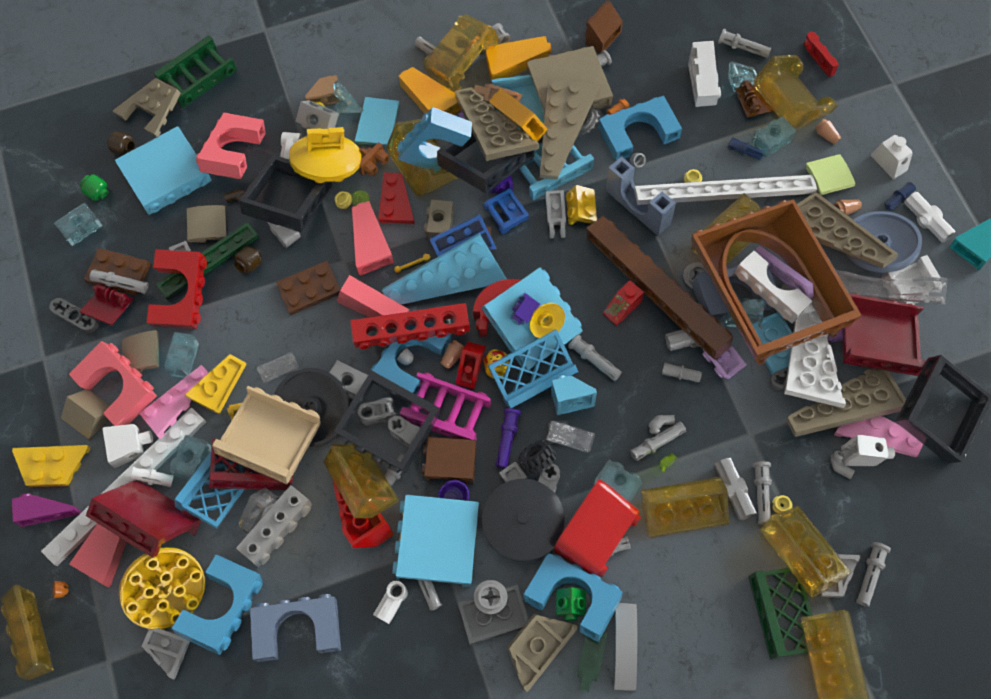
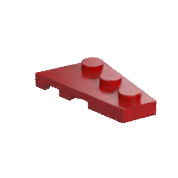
[378,172,415,224]

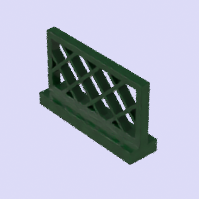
[748,566,823,660]

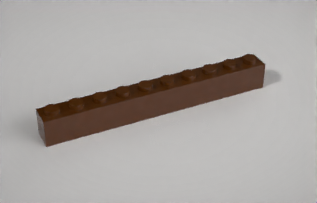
[586,216,733,360]

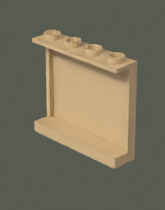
[212,386,321,484]

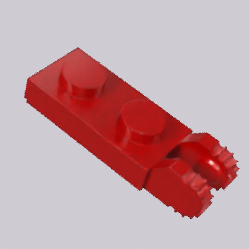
[804,32,839,77]

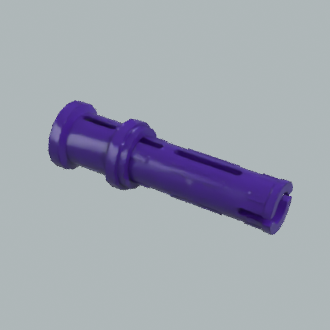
[495,408,521,469]

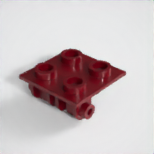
[80,283,134,326]

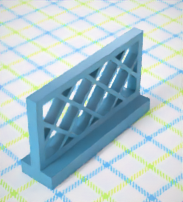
[487,329,578,408]
[175,452,253,529]

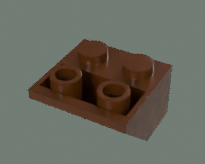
[585,0,623,54]

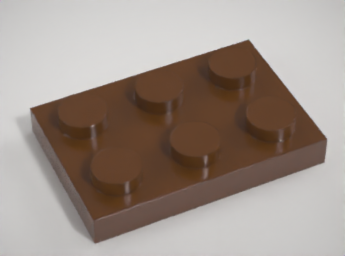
[84,248,151,296]
[276,261,341,316]

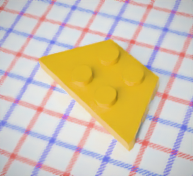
[12,445,90,488]

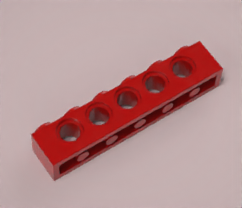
[351,303,470,350]

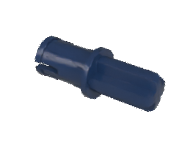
[728,137,764,160]
[884,182,916,211]

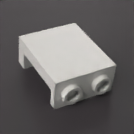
[881,255,946,304]

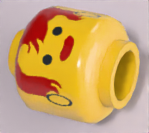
[484,350,509,379]

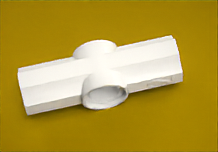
[904,192,956,242]

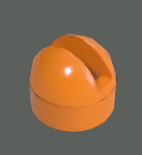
[53,581,69,598]

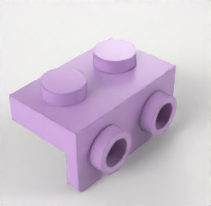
[703,346,747,379]

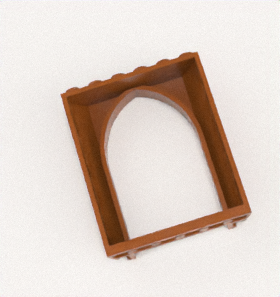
[691,199,862,365]

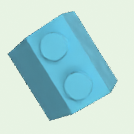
[551,375,597,415]

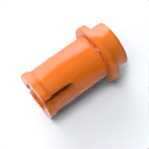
[606,99,630,115]

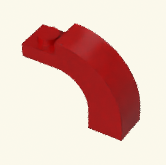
[473,279,521,337]

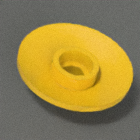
[529,303,565,338]

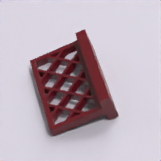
[209,439,293,491]

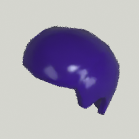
[438,480,469,501]

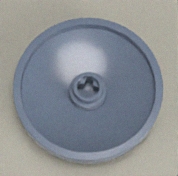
[845,211,922,273]

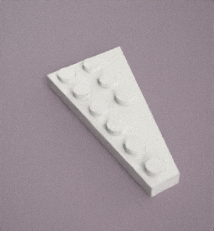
[784,304,846,408]

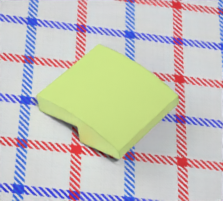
[806,154,855,195]

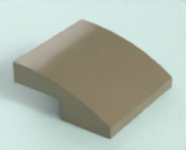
[186,205,226,243]
[122,330,159,373]

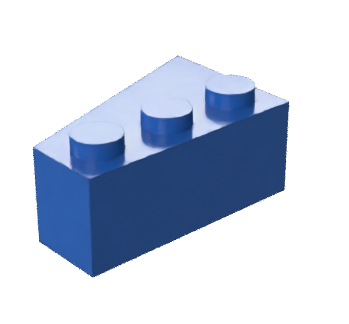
[429,214,497,256]

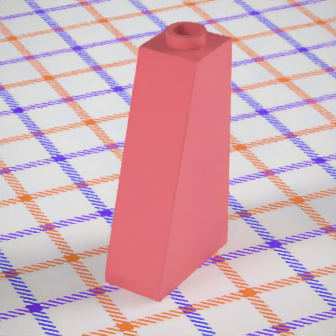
[352,201,394,276]
[337,275,409,329]
[69,523,127,588]

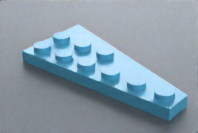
[382,233,507,304]

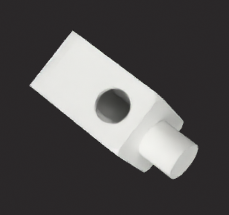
[871,135,913,180]
[103,424,153,468]
[841,435,895,466]

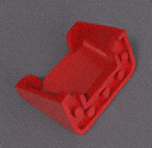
[554,479,641,578]

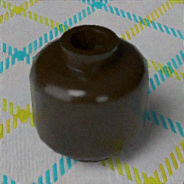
[107,131,135,156]
[234,246,262,274]

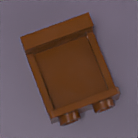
[421,437,477,484]

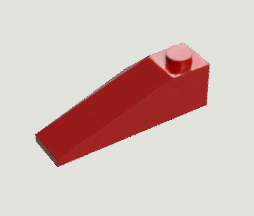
[333,470,394,548]

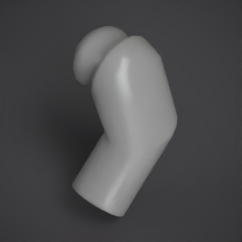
[648,415,675,434]
[830,450,855,479]

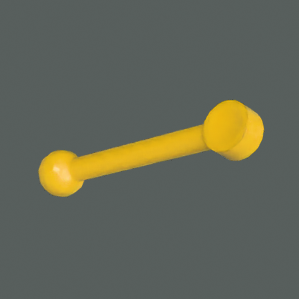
[394,254,430,273]

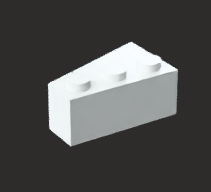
[688,41,721,107]

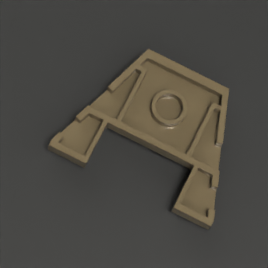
[113,78,181,138]

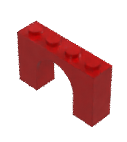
[147,249,207,329]

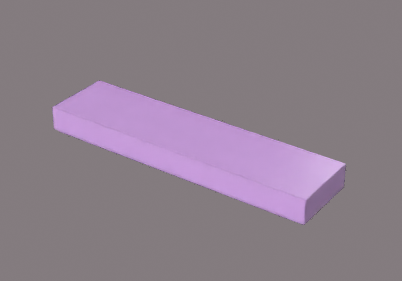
[755,246,814,299]

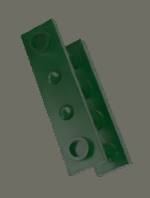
[154,35,237,108]

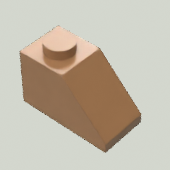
[305,75,343,106]

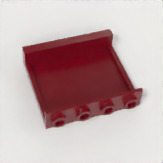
[842,294,926,376]
[85,480,201,558]

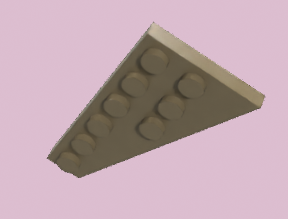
[539,79,601,180]
[455,87,539,161]
[797,192,898,268]
[787,369,906,437]

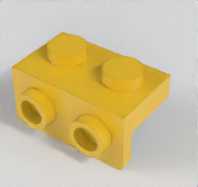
[566,185,597,225]

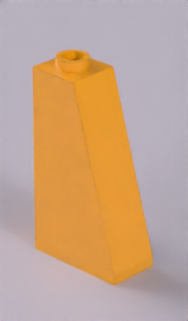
[485,36,552,82]
[398,67,461,115]
[489,88,548,141]

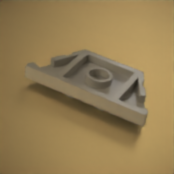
[507,614,579,692]

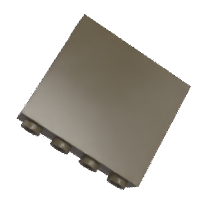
[526,46,613,119]

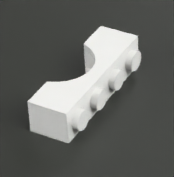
[734,251,812,323]

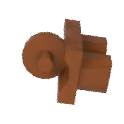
[359,142,389,176]

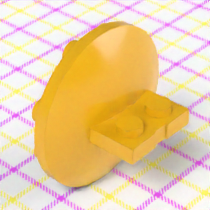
[289,127,361,183]
[119,548,205,629]

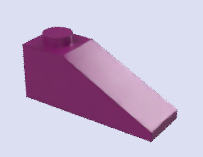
[12,494,81,527]

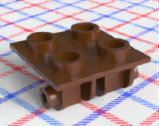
[735,80,780,118]

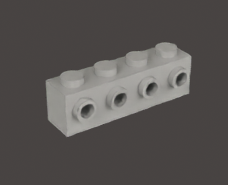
[236,485,312,568]

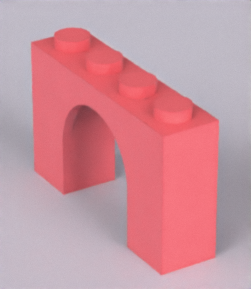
[196,113,266,179]
[69,341,157,426]

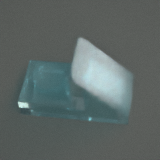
[728,61,760,91]
[333,80,364,113]

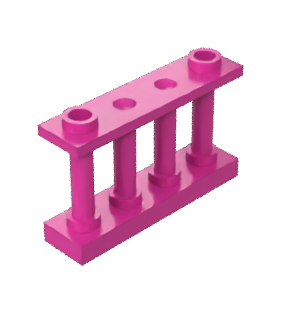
[400,372,491,440]

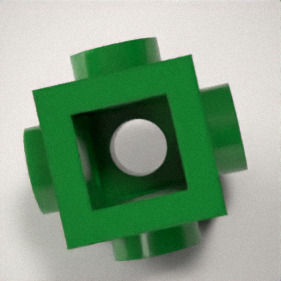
[556,587,586,621]

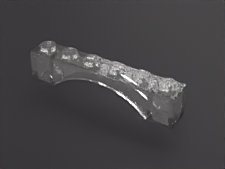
[835,270,948,304]

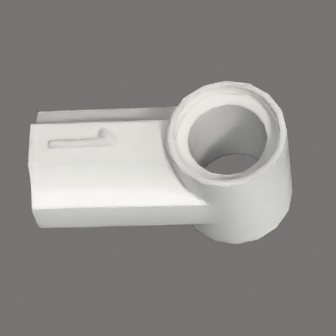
[280,132,302,159]
[373,581,408,624]

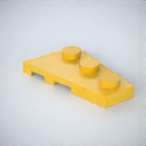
[184,354,247,414]

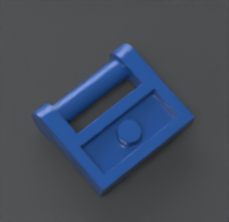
[482,189,529,234]

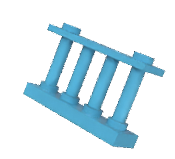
[519,144,594,201]

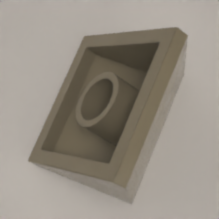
[61,389,110,440]

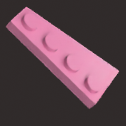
[139,365,209,440]
[834,416,923,457]

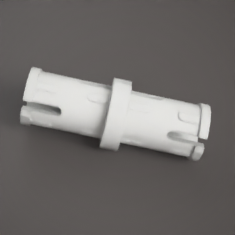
[130,466,173,487]

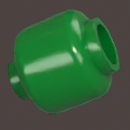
[80,174,109,201]

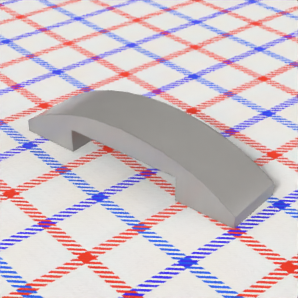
[614,603,637,691]

